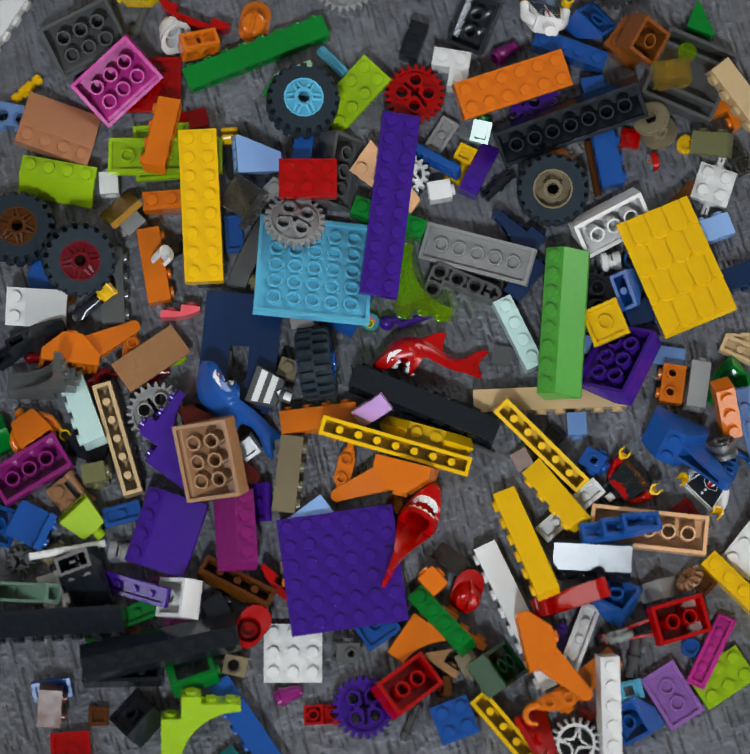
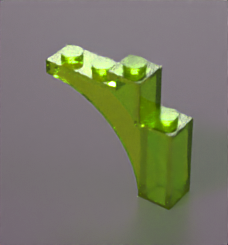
[393,243,454,322]

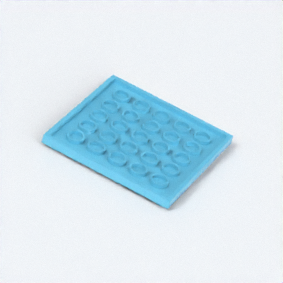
[253,214,370,326]

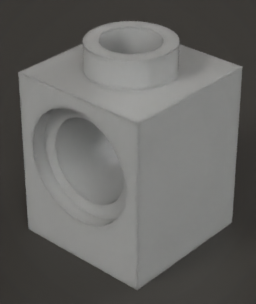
[239,431,263,462]

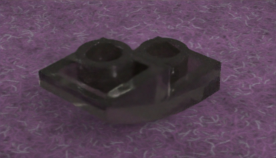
[726,137,750,178]

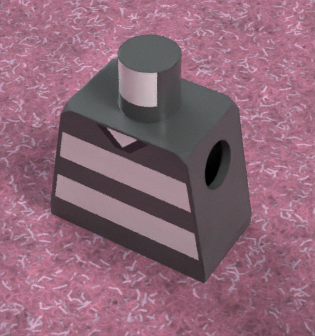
[245,366,293,408]

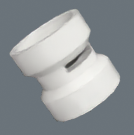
[600,251,622,272]

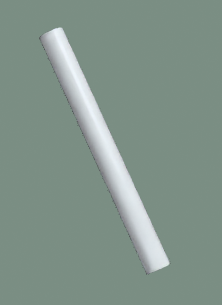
[28,539,106,561]

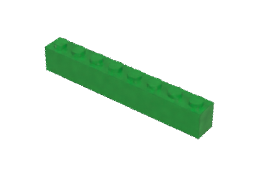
[182,15,330,95]

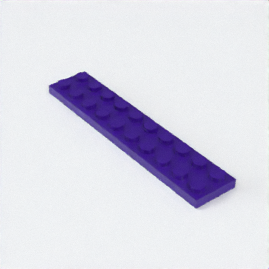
[358,110,420,300]

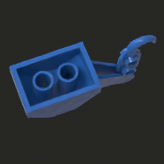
[641,405,750,491]

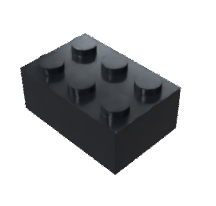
[446,0,505,56]

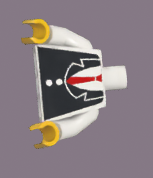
[520,0,574,36]
[674,468,730,520]

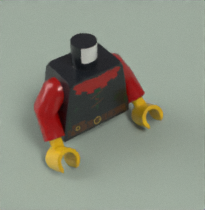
[603,445,664,505]

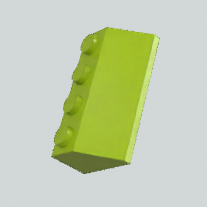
[18,154,99,209]

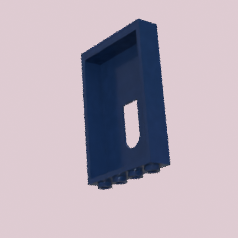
[195,290,282,415]

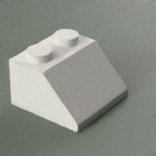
[155,577,203,620]

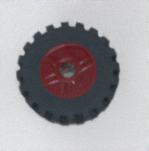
[41,221,117,297]

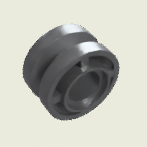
[708,436,738,462]

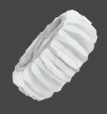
[552,717,600,754]

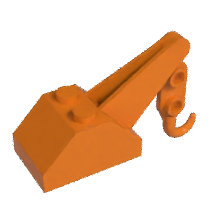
[38,320,147,390]
[331,439,439,502]
[514,611,593,726]

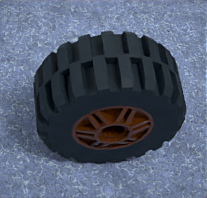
[0,191,57,267]

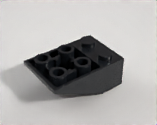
[54,546,114,607]

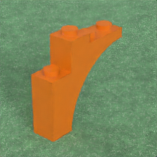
[387,605,487,664]

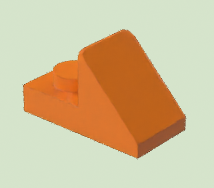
[712,99,742,133]

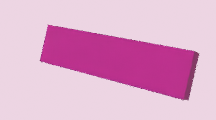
[686,612,737,691]

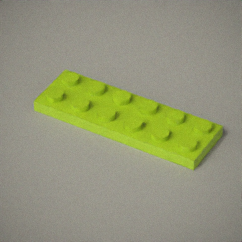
[108,137,223,176]

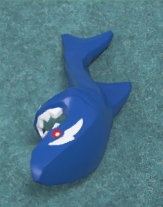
[197,360,281,458]

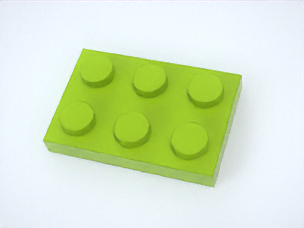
[686,645,750,710]

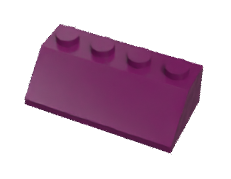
[0,432,75,508]
[213,489,258,571]

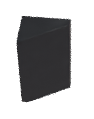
[66,434,109,463]

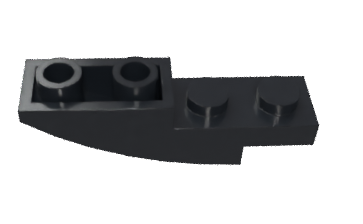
[0,318,67,372]

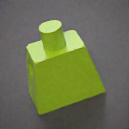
[58,492,106,541]

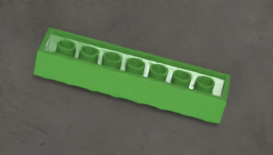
[537,246,590,400]

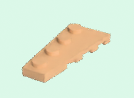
[349,140,422,215]

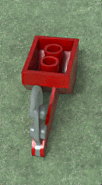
[599,593,712,647]

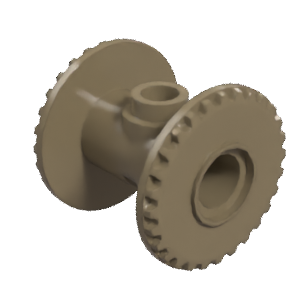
[633,101,677,150]

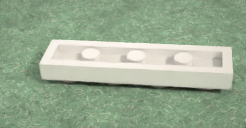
[535,477,606,543]
[563,604,600,673]

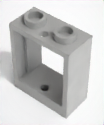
[682,358,712,414]

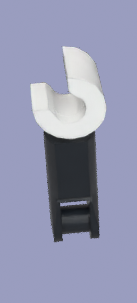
[151,239,183,267]

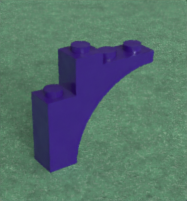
[137,389,186,489]

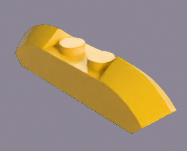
[379,416,474,456]

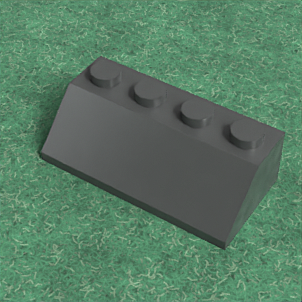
[311,130,363,213]

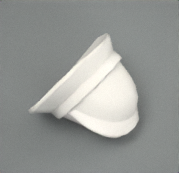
[159,16,191,56]

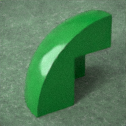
[707,355,750,405]

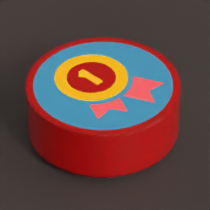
[646,152,660,172]

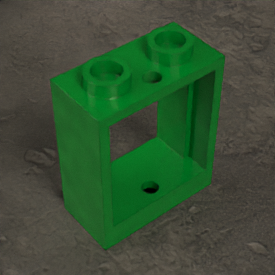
[165,656,222,698]

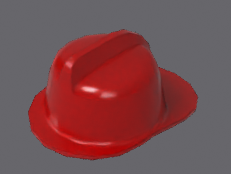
[449,569,485,614]
[236,605,272,648]

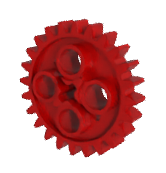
[384,64,445,125]

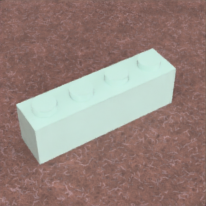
[492,294,539,374]
[61,370,108,451]

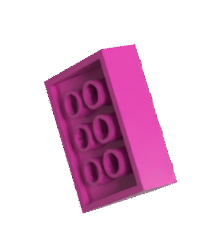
[70,34,164,128]

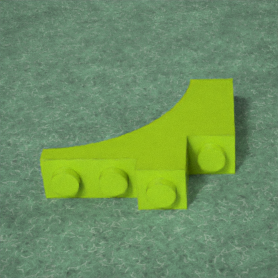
[161,687,241,754]

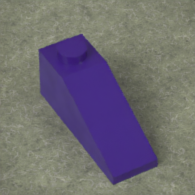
[458,144,499,201]

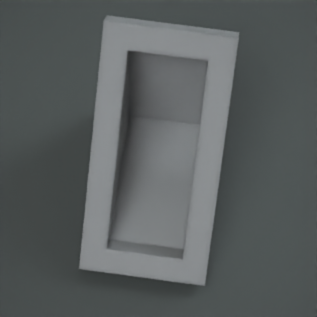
[638,576,680,605]

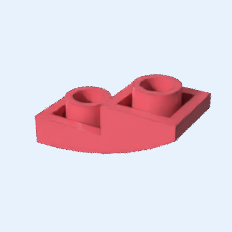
[160,302,202,321]

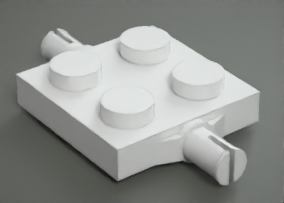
[689,157,737,217]

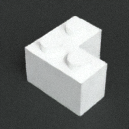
[431,46,472,93]

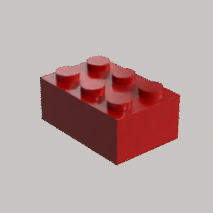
[279,158,337,200]
[370,651,444,721]

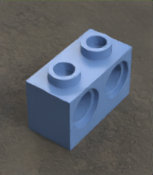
[0,101,25,133]

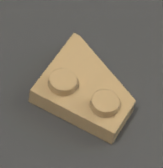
[718,333,750,366]

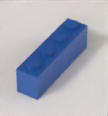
[531,33,609,75]

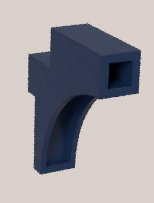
[491,209,546,305]

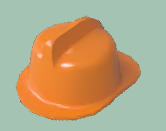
[238,1,271,43]

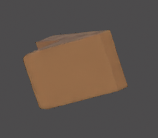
[424,648,459,680]

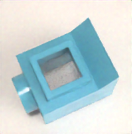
[621,678,645,703]

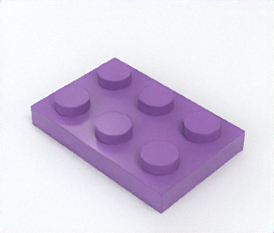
[641,660,704,731]

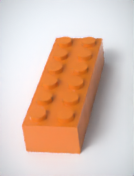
[451,49,573,122]

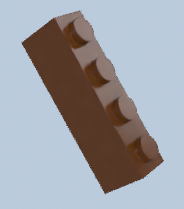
[197,555,277,610]

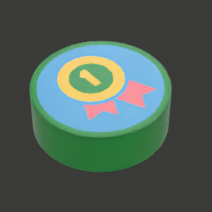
[361,313,380,333]

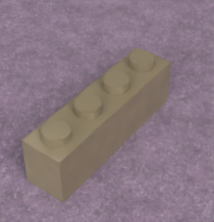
[271,434,308,515]

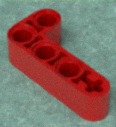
[530,577,611,619]

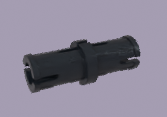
[480,168,516,202]

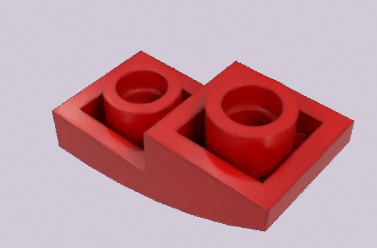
[304,704,340,725]

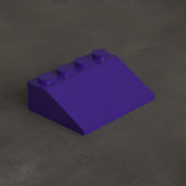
[582,326,662,406]
[124,486,209,578]

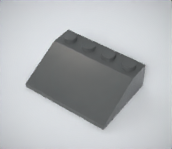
[37,0,125,80]

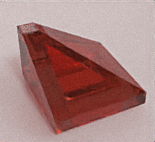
[575,706,597,726]

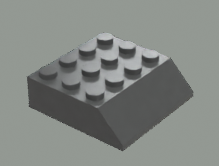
[641,26,740,123]

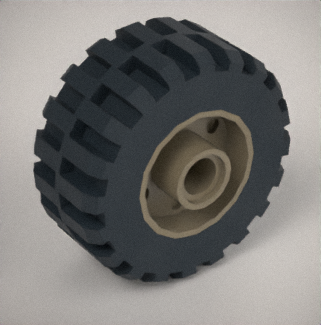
[517,153,589,227]

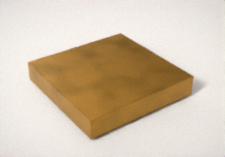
[99,191,143,229]

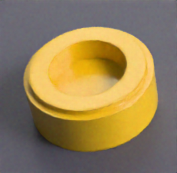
[676,135,691,155]

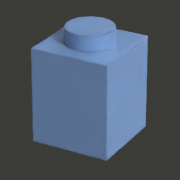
[565,412,587,441]

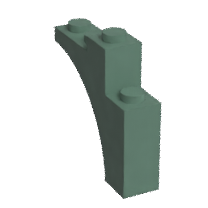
[0,581,61,605]

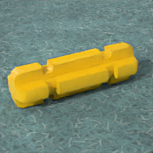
[10,74,43,104]

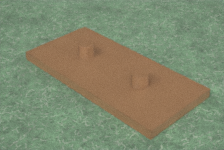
[111,325,191,393]

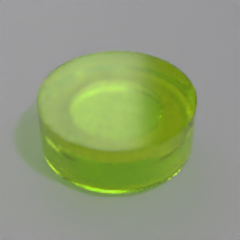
[677,43,697,63]

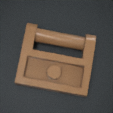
[45,470,96,513]

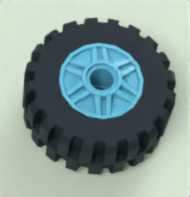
[266,63,340,140]

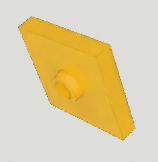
[586,297,631,348]

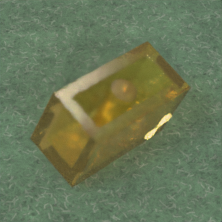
[649,57,692,91]

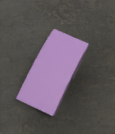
[350,392,393,426]

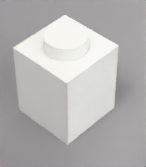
[99,169,121,199]
[427,178,456,205]

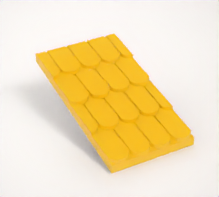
[616,196,737,339]

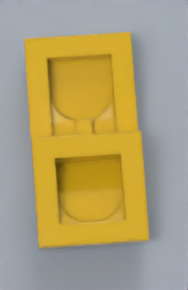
[444,142,478,186]

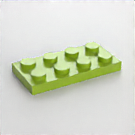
[330,55,392,133]

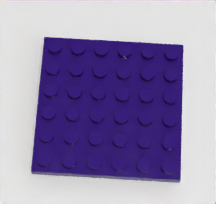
[276,504,409,637]

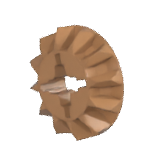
[675,565,704,592]

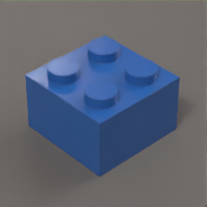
[429,695,480,746]

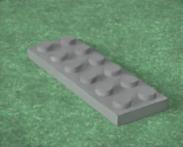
[418,221,537,287]

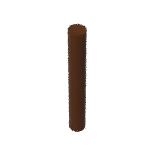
[584,141,602,197]

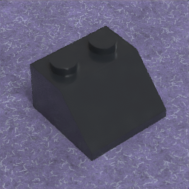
[109,689,161,749]

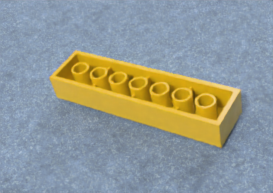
[178,128,224,285]

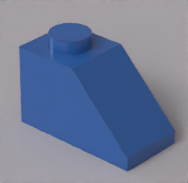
[609,269,642,312]

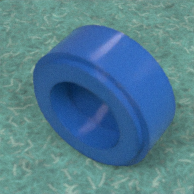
[680,638,701,658]

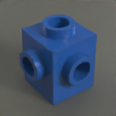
[578,446,610,477]

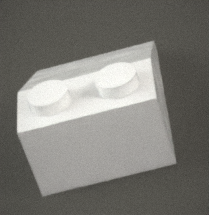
[5,287,68,327]

